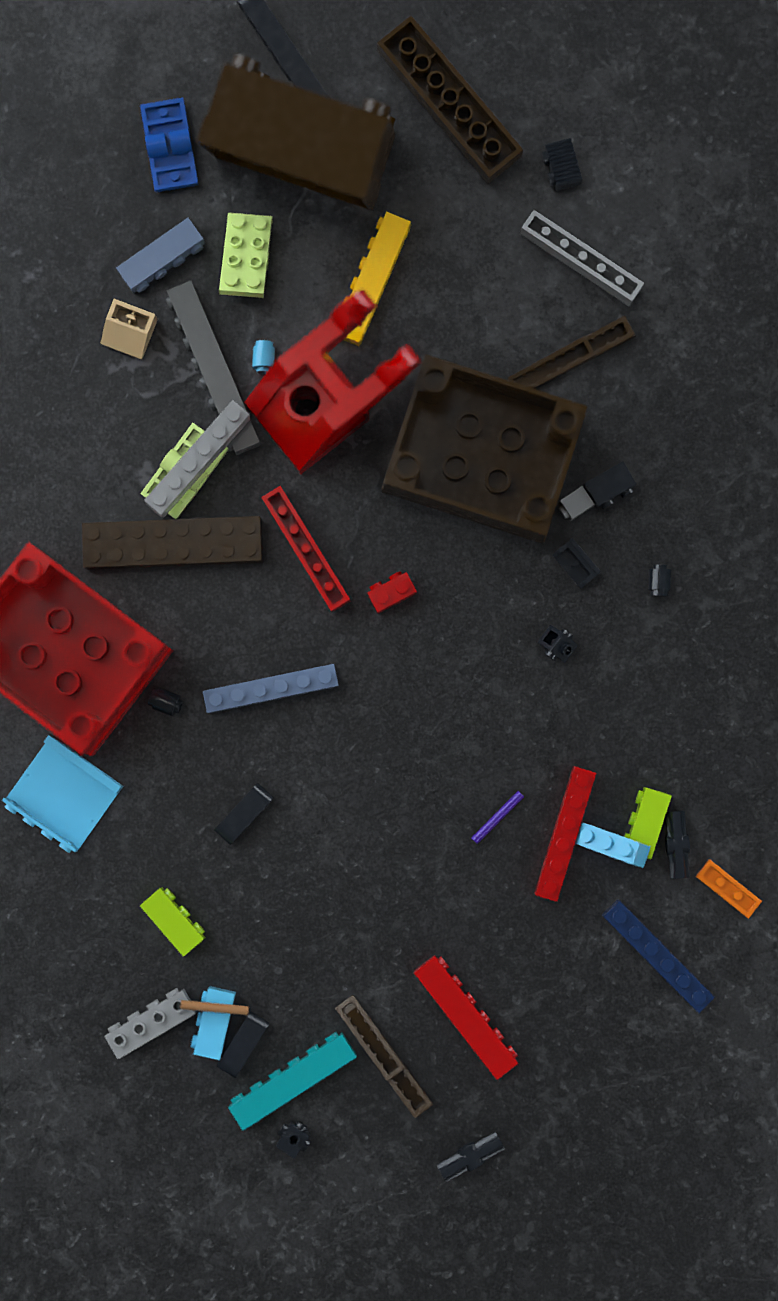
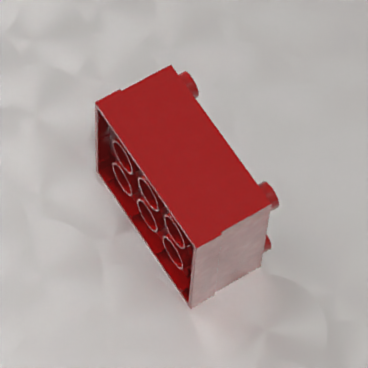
[0,542,174,756]

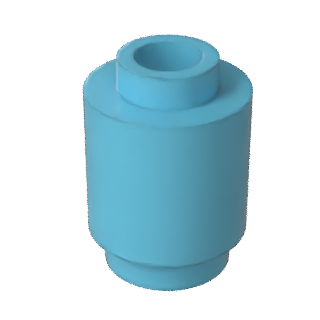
[252,340,275,374]

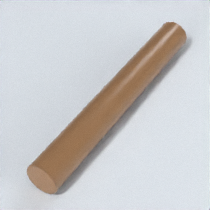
[180,1000,249,1015]

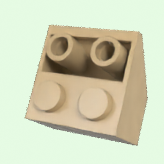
[101,299,158,360]

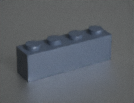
[116,218,205,294]

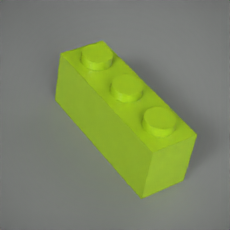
[624,787,671,859]
[140,887,206,957]

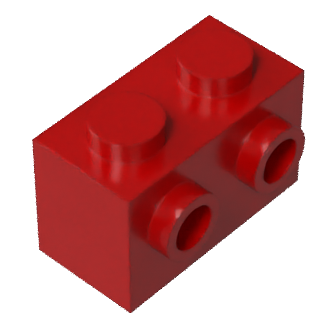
[367,571,417,614]

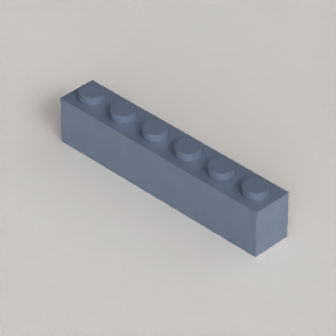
[203,664,339,713]

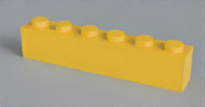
[344,212,411,347]

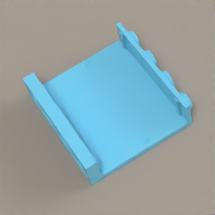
[2,735,123,853]

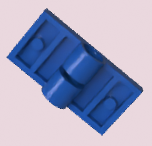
[140,98,199,192]

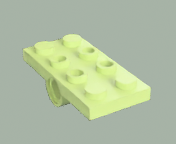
[219,213,272,298]
[141,423,229,519]

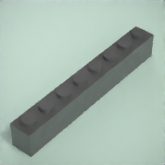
[165,281,261,455]

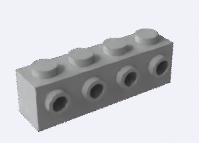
[105,988,197,1059]

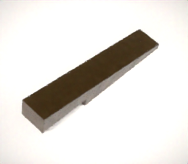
[508,315,636,389]
[335,995,434,1118]

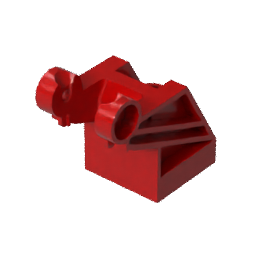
[244,289,421,475]

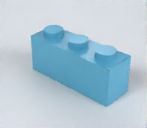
[575,822,651,868]
[191,986,236,1060]

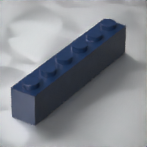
[602,900,715,1013]

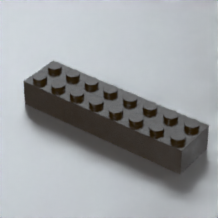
[377,16,523,184]
[82,516,263,570]

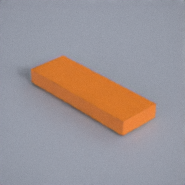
[695,859,762,919]

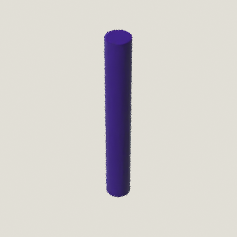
[471,791,524,844]

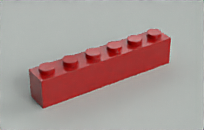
[261,486,350,612]
[534,766,596,902]
[414,955,518,1080]

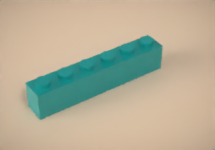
[228,1032,357,1130]

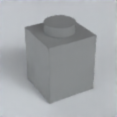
[558,486,594,521]

